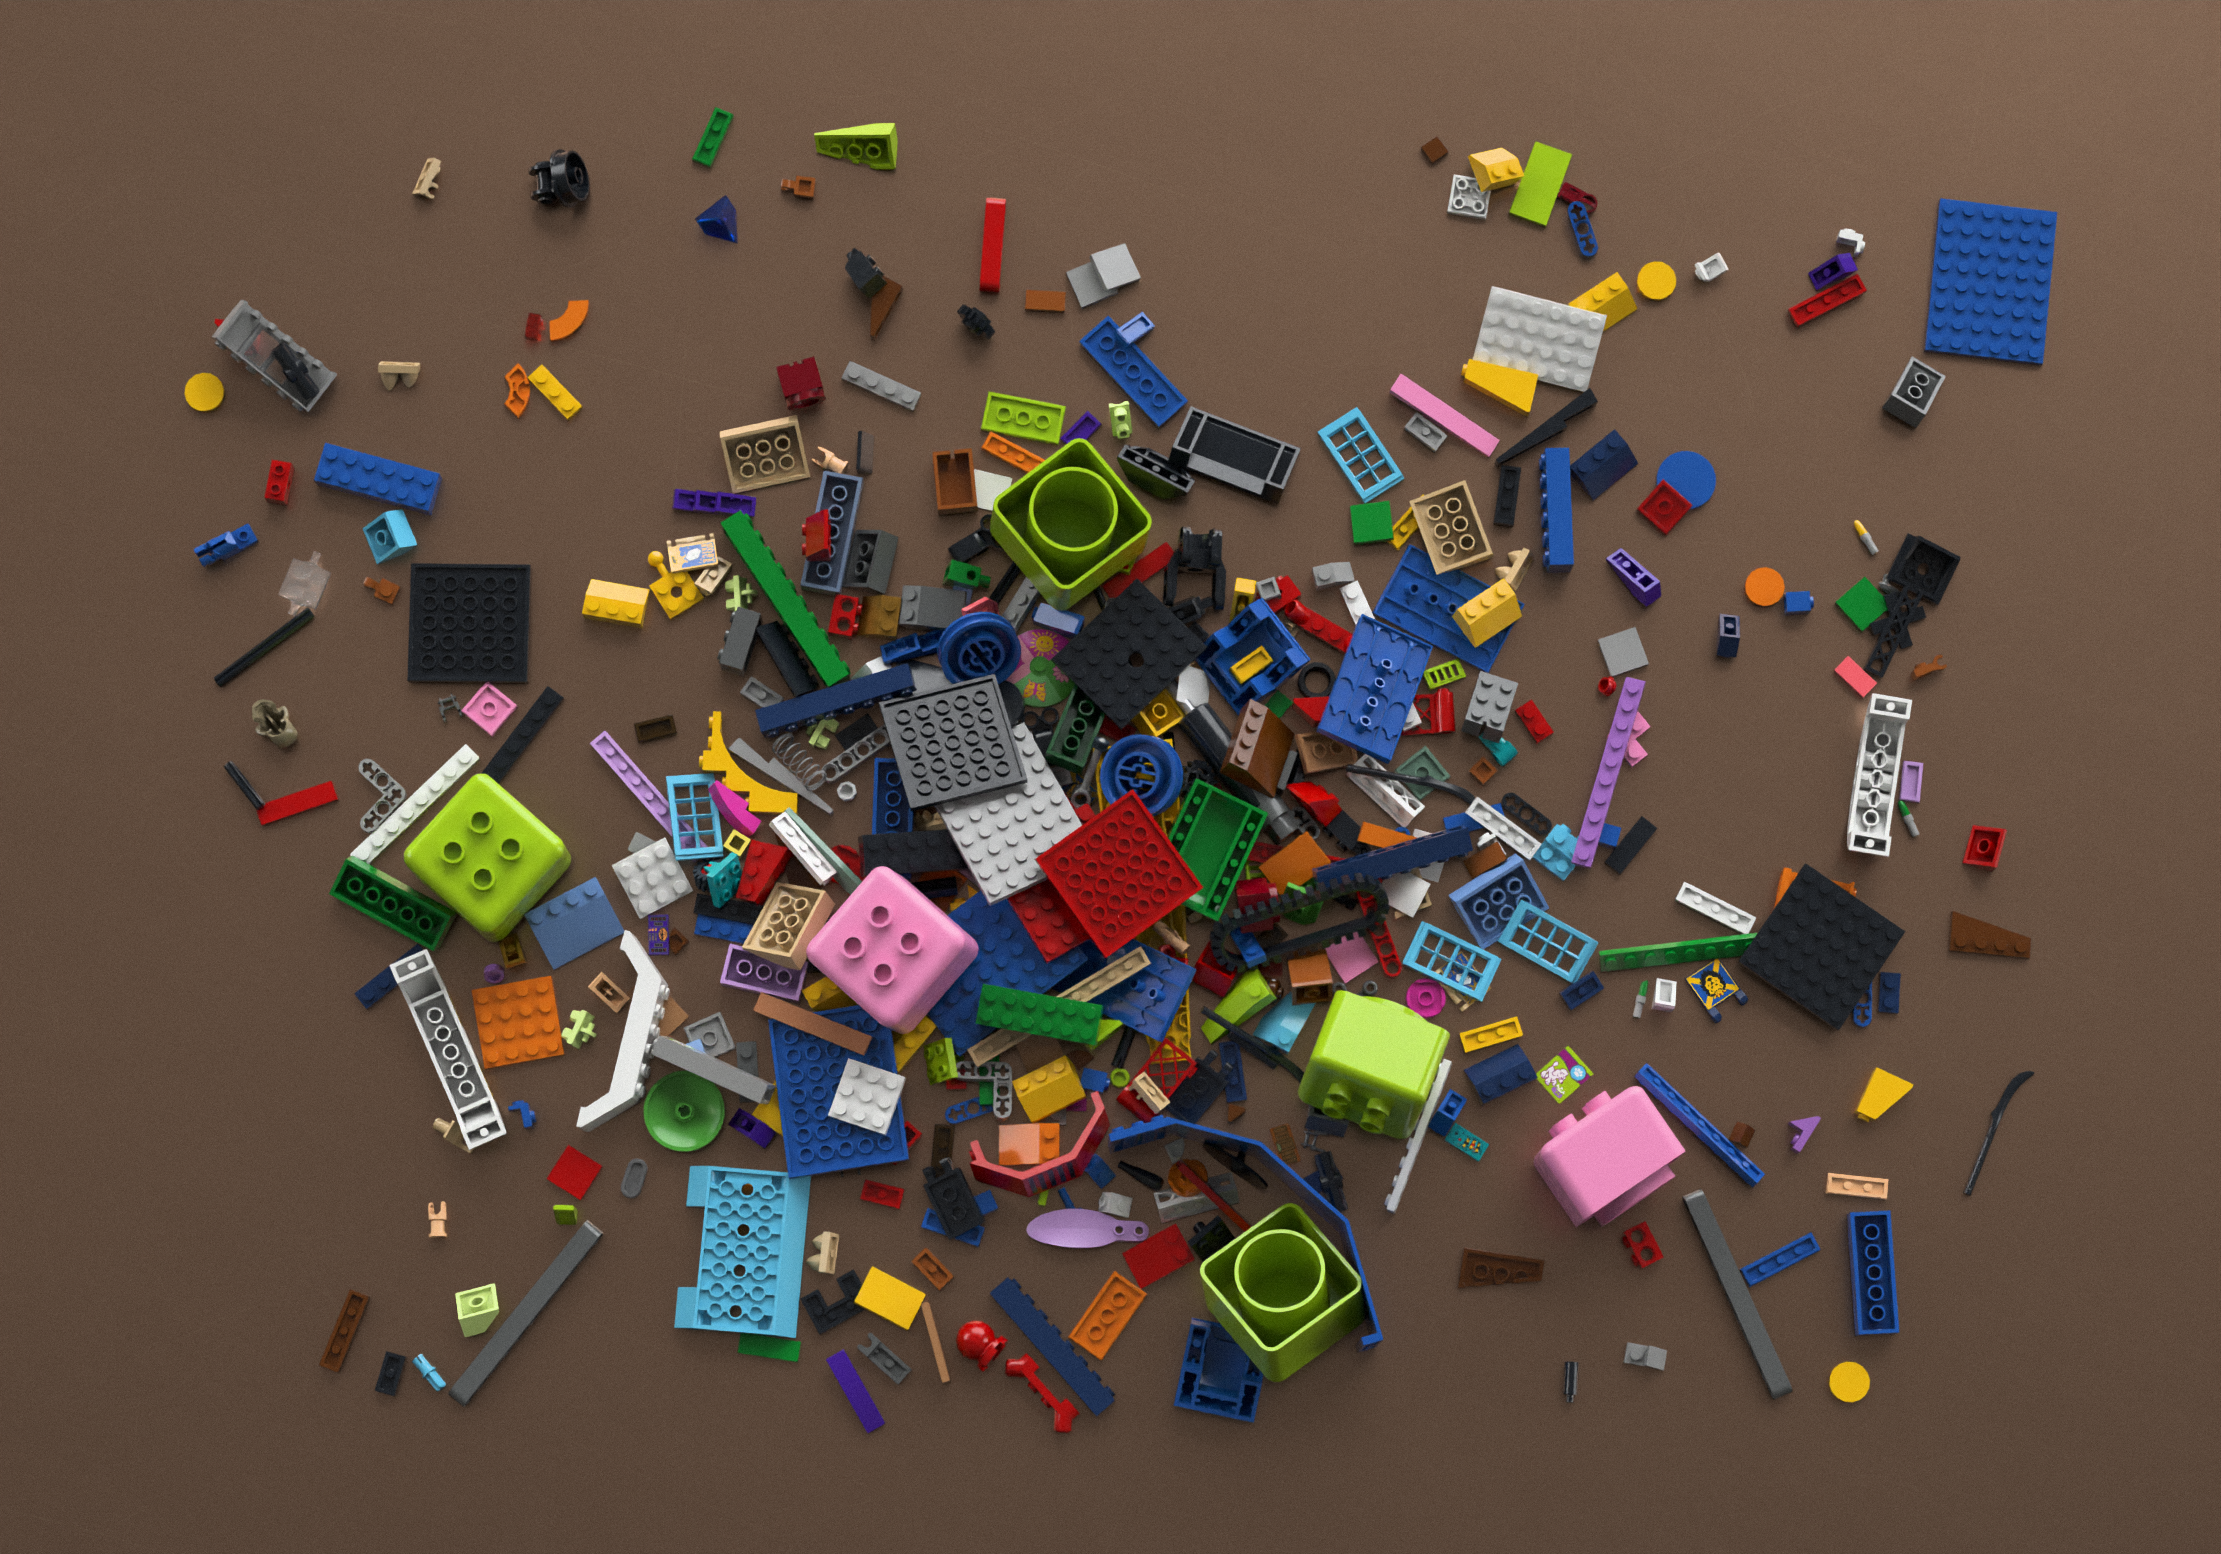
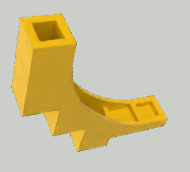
[699,711,799,815]

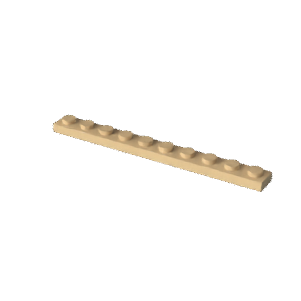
[967,946,1151,1067]

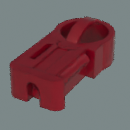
[1557,182,1598,215]

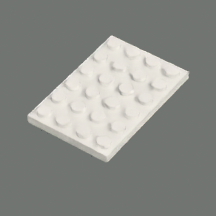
[1473,286,1607,392]

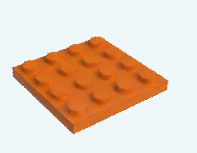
[472,976,565,1070]

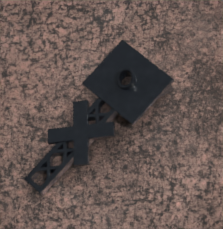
[1863,533,1961,678]

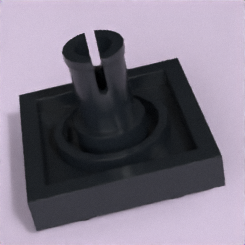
[1188,1215,1236,1263]

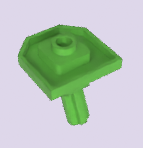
[1280,877,1324,925]

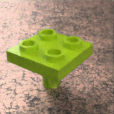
[923,1037,964,1085]

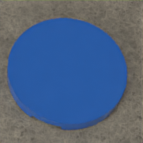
[1656,451,1716,510]

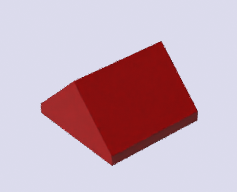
[1963,825,2007,872]

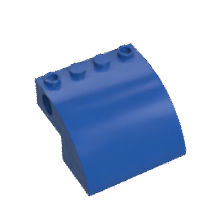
[1195,598,1311,716]
[1174,1317,1263,1423]

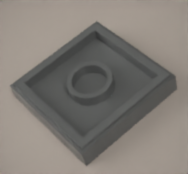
[1276,751,1297,796]

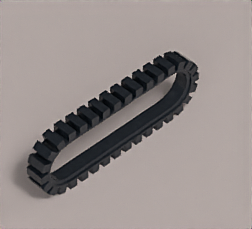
[1209,873,1390,972]

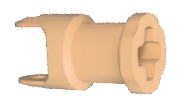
[812,447,849,474]
[428,1201,447,1238]

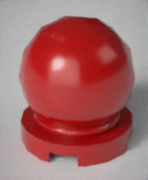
[956,1320,1008,1372]

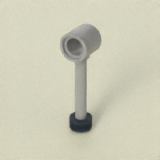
[1071,737,1110,809]

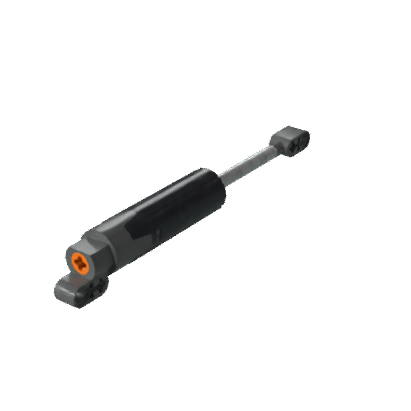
[1102,598,1320,845]

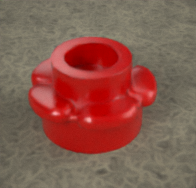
[1598,677,1616,696]

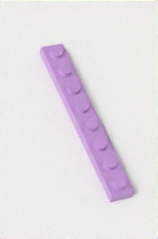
[590,731,707,863]

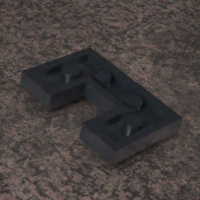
[800,1269,866,1335]

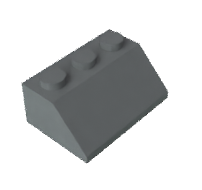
[843,530,899,594]

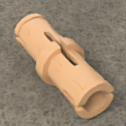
[1152,920,1190,955]

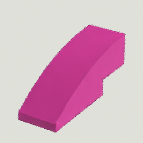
[708,780,761,838]

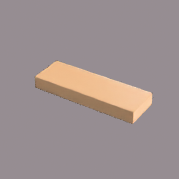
[1826,1173,1889,1200]

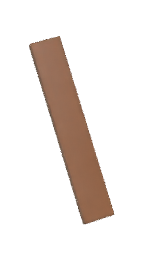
[753,992,872,1056]

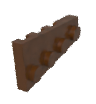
[775,833,829,890]
[1949,911,2031,959]
[1458,1247,1545,1288]

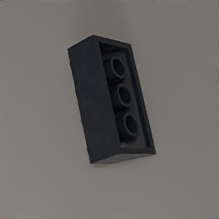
[756,620,819,698]

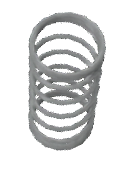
[772,733,827,791]

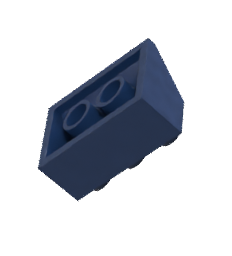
[1570,429,1638,501]
[1464,1044,1538,1106]

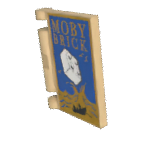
[667,533,719,574]
[1435,951,1492,1012]

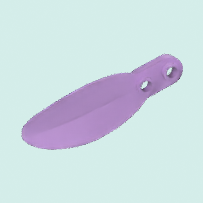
[1027,1209,1149,1248]

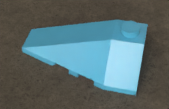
[1252,992,1316,1055]

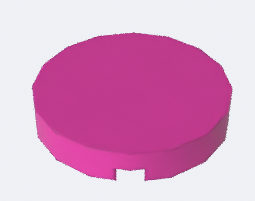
[1405,978,1446,1019]

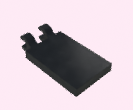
[1165,1049,1234,1124]
[922,1157,986,1240]

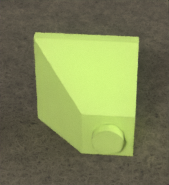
[455,1283,499,1337]

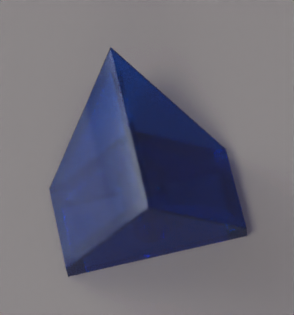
[695,195,738,243]

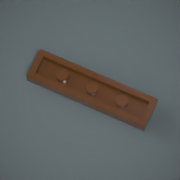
[319,1289,370,1373]

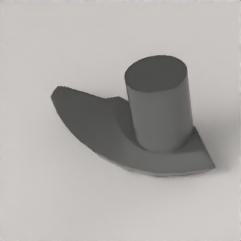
[1879,574,1911,600]

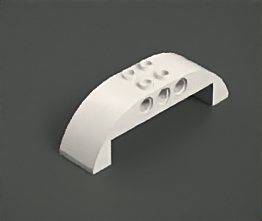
[1847,693,1912,857]

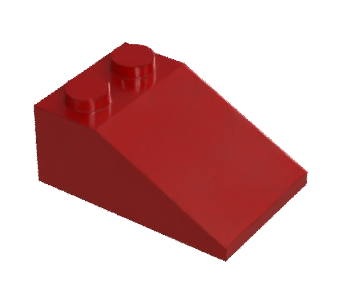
[802,509,831,561]
[1122,1223,1195,1289]

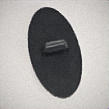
[1203,1142,1268,1189]

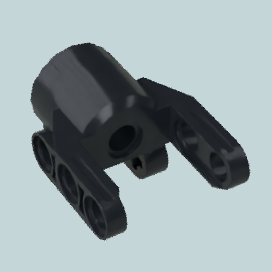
[1163,526,1226,611]

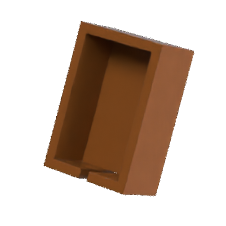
[932,448,978,515]

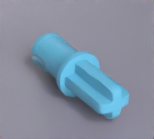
[412,1354,446,1392]

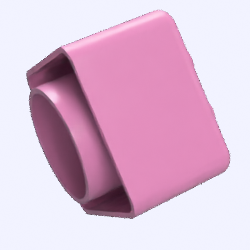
[806,866,978,1034]
[1534,1086,1686,1227]

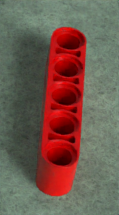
[979,198,1006,293]
[1356,891,1402,979]

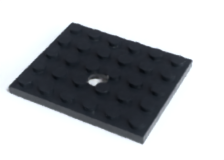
[1051,579,1207,730]

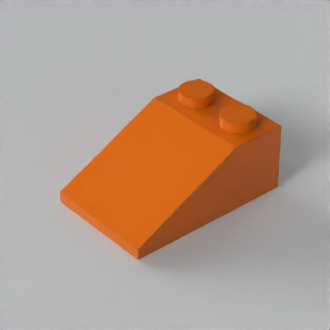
[999,1123,1060,1166]

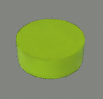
[1110,1068,1130,1089]

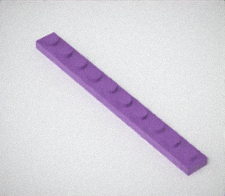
[1571,677,1646,869]

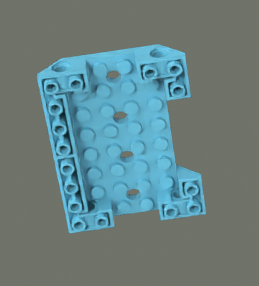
[674,1166,811,1338]

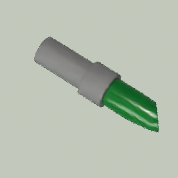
[1898,801,1919,837]
[1632,980,1648,1019]

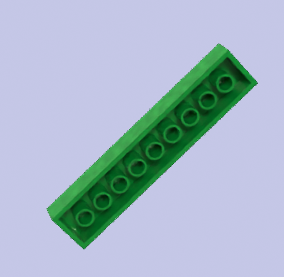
[721,510,851,688]

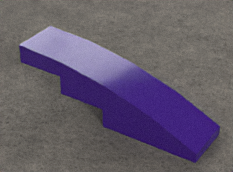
[672,489,756,517]
[826,1349,885,1433]

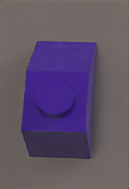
[1808,253,1858,290]
[728,1108,776,1149]

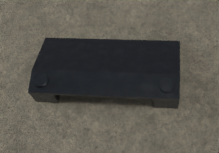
[1168,406,1301,504]

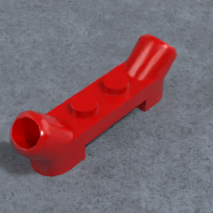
[1284,600,1353,655]
[1005,1353,1080,1433]

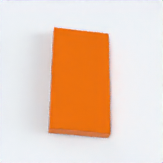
[1068,1271,1148,1361]

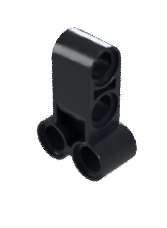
[948,514,1005,563]
[1022,707,1059,767]

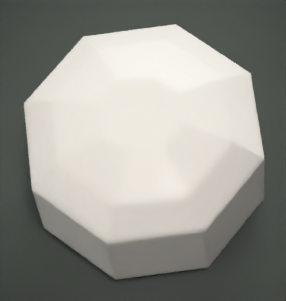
[837,781,857,802]

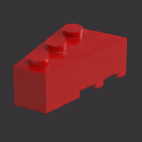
[736,840,794,905]

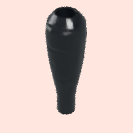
[1117,1161,1164,1191]

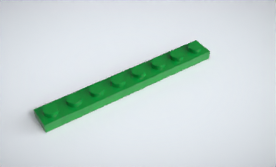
[1599,933,1757,972]

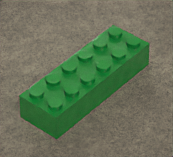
[329,856,457,951]
[975,984,1104,1046]

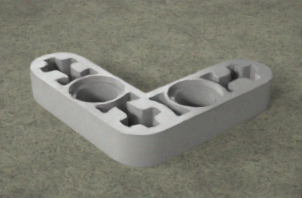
[358,759,407,834]
[956,1061,1012,1121]

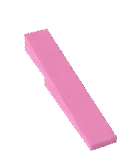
[1390,374,1500,457]

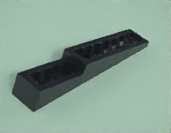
[1494,388,1598,467]

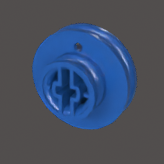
[937,612,1021,684]
[1100,734,1183,816]

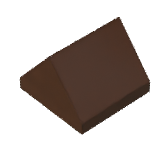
[1227,1104,1246,1124]
[1729,1121,1755,1148]

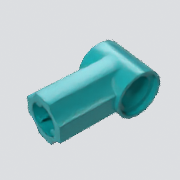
[1478,732,1518,767]

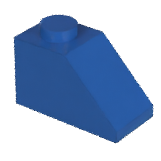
[1428,1089,1467,1137]

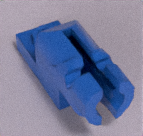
[194,523,259,567]

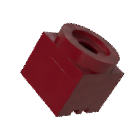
[776,356,826,410]
[1234,877,1280,933]

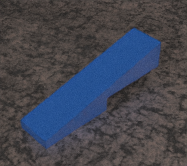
[880,630,945,664]

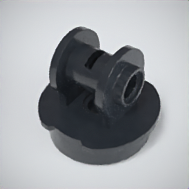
[528,149,590,208]

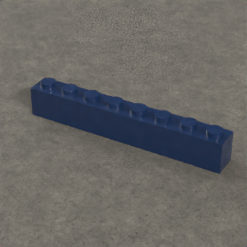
[755,663,917,738]
[1312,825,1473,890]
[990,1277,1115,1417]

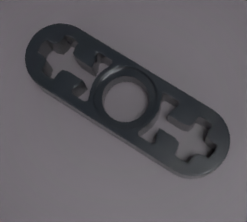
[1501,793,1552,836]

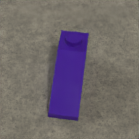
[1606,548,1661,607]

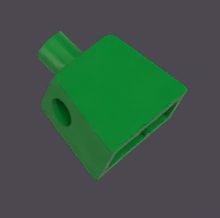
[942,560,991,591]

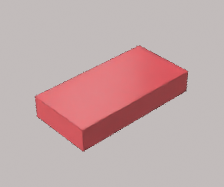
[1834,656,1877,698]

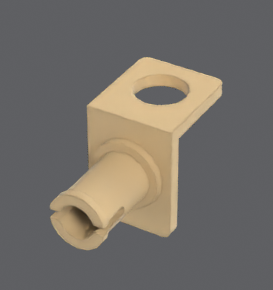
[433,1118,474,1153]

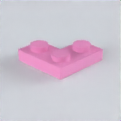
[1607,712,1651,768]

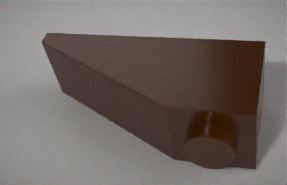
[870,276,903,341]

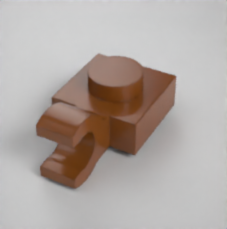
[781,175,816,199]
[363,577,401,605]
[1911,654,1947,680]

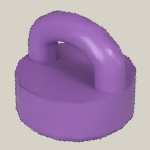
[484,964,504,984]

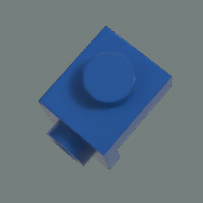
[508,1100,537,1130]
[1085,1154,1116,1189]

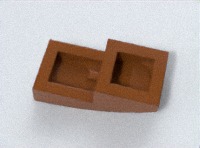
[1463,841,1507,879]

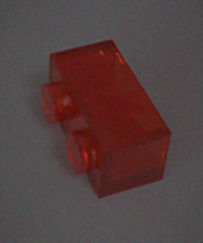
[525,313,544,341]
[1257,962,1283,976]

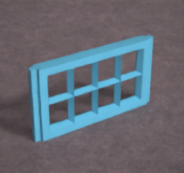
[1317,407,1405,504]
[666,773,724,861]
[1498,899,1599,983]
[1402,921,1501,1002]

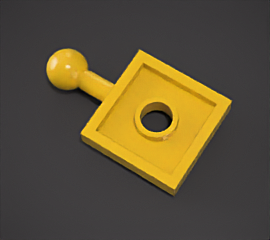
[648,551,704,620]

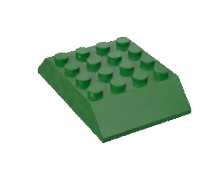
[1167,778,1268,921]

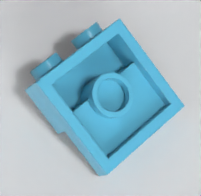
[1532,824,1579,882]

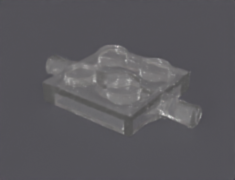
[278,551,331,616]

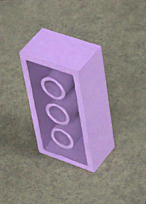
[720,944,808,1004]

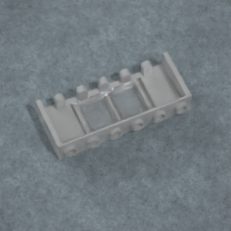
[212,300,337,412]

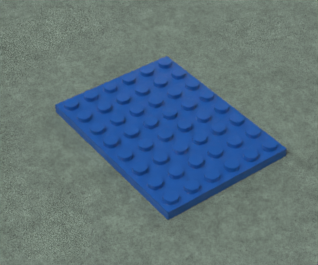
[1924,198,2057,365]
[927,890,1089,1057]
[768,1005,909,1179]

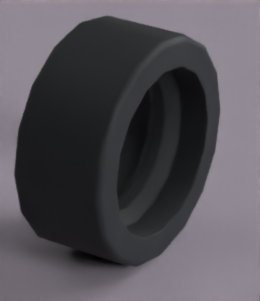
[1298,662,1336,698]

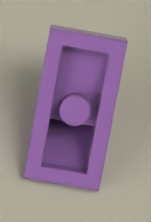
[1788,1116,1821,1154]

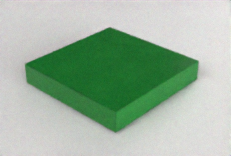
[1350,501,1394,545]
[1835,577,1888,633]

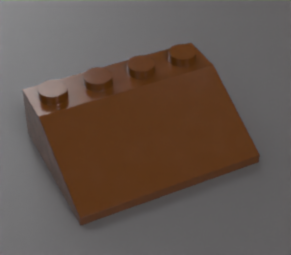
[1220,699,1295,799]

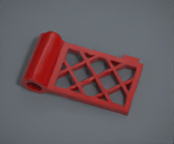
[1400,688,1456,736]
[1116,1038,1198,1124]

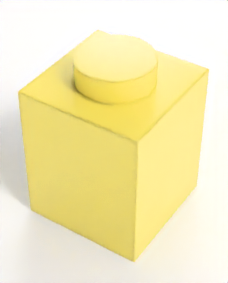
[723,829,751,860]

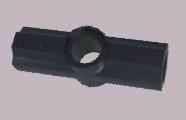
[271,342,320,400]
[1314,1151,1348,1212]

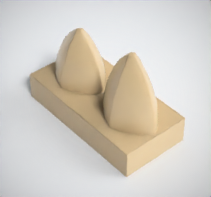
[378,361,420,391]
[1495,548,1535,591]
[806,1232,839,1275]

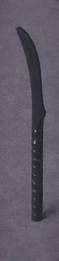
[1346,764,1475,805]
[1200,1006,1304,1083]
[1963,1071,2034,1196]

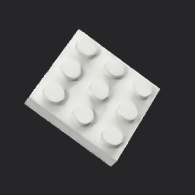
[612,837,693,919]
[828,1058,906,1136]

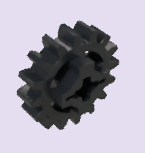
[957,304,995,339]
[1181,760,1218,798]

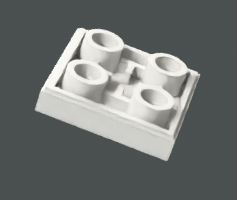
[1447,174,1491,220]

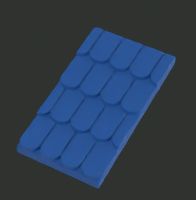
[1372,545,1525,673]
[1316,614,1433,764]
[1052,939,1197,1042]

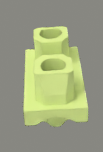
[1109,401,1133,439]
[725,575,758,611]
[805,719,840,750]
[561,1010,597,1049]

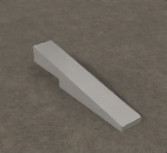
[728,738,834,817]

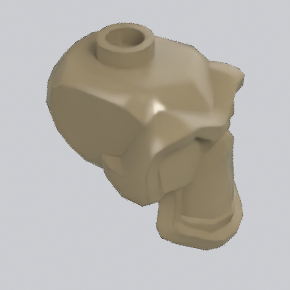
[252,699,298,748]

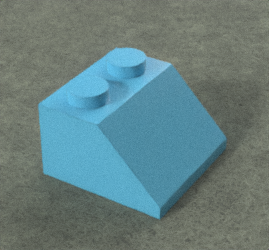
[362,509,417,564]

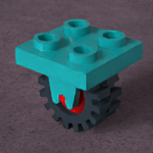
[693,852,742,908]

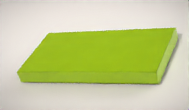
[1509,141,1572,227]
[981,392,1066,446]

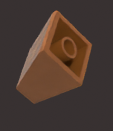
[1286,949,1332,1005]

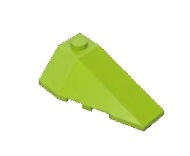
[814,123,898,169]
[1201,969,1277,1044]

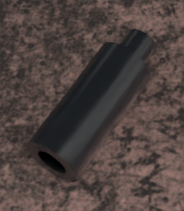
[1563,1362,1579,1403]

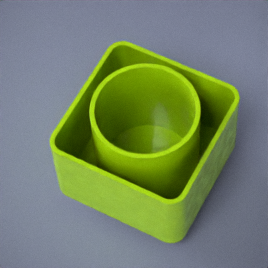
[990,438,1152,611]
[404,773,571,942]
[1298,990,1450,1139]
[1200,1203,1366,1382]

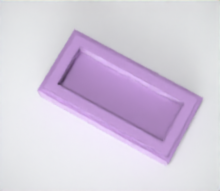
[1899,761,1923,803]

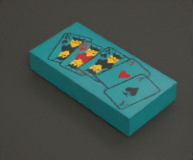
[1444,1123,1489,1162]

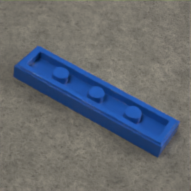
[1740,1232,1821,1287]

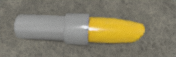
[1854,520,1879,555]

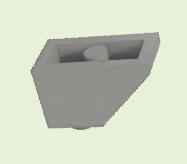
[1311,562,1355,591]

